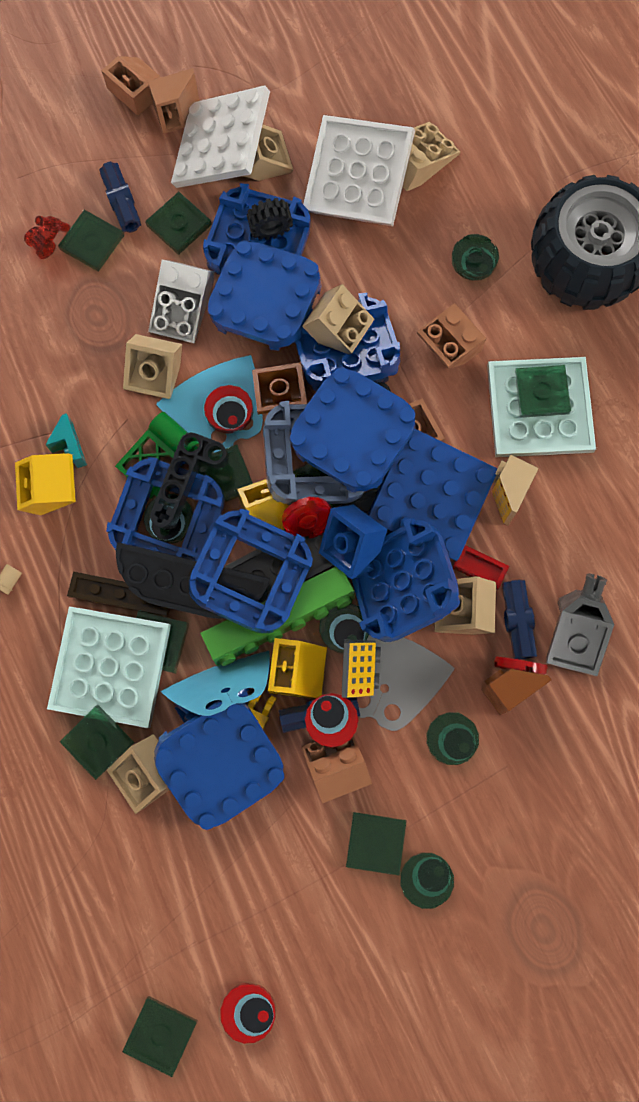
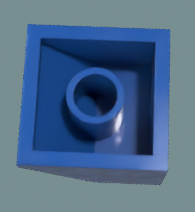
[319,505,387,579]

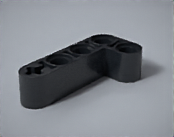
[150,432,230,530]

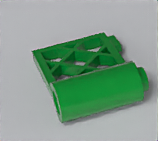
[115,412,199,499]

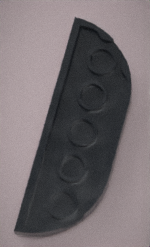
[116,542,270,619]

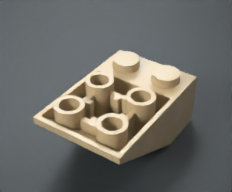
[402,122,460,191]

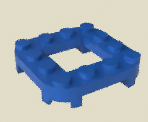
[106,457,225,560]
[189,509,313,633]

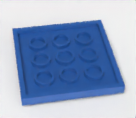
[368,429,498,561]

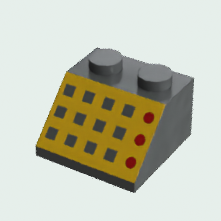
[342,639,381,698]

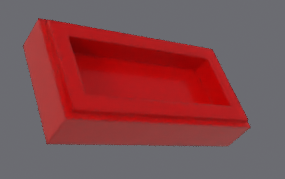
[453,545,510,590]

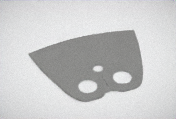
[347,633,455,731]

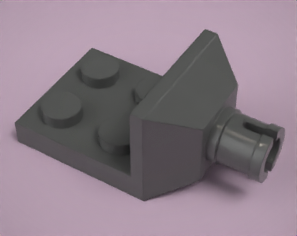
[546,573,614,676]

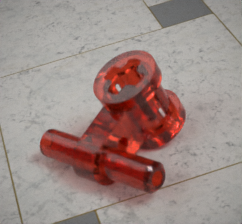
[24,216,70,259]

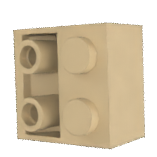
[302,284,374,355]

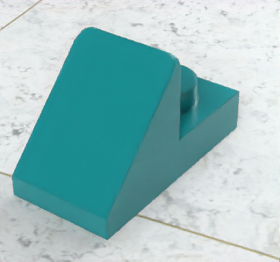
[46,413,87,468]

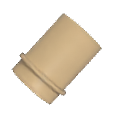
[0,564,22,595]

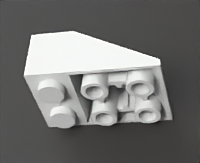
[148,260,215,343]

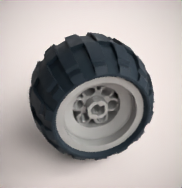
[531,175,639,310]

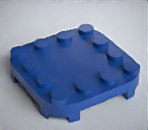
[203,183,311,275]
[208,241,322,351]
[295,293,400,392]
[290,368,415,493]
[346,518,460,642]
[154,699,284,830]

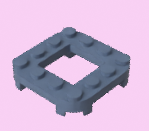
[263,401,365,505]

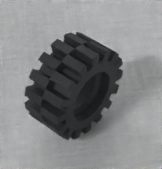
[247,198,293,240]

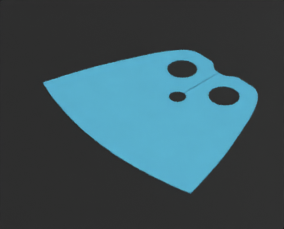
[156,355,263,453]
[160,651,270,716]

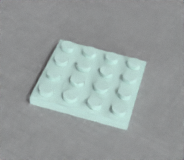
[487,357,596,457]
[47,606,171,728]

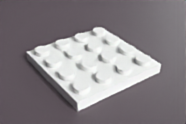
[171,85,270,188]
[303,115,415,226]

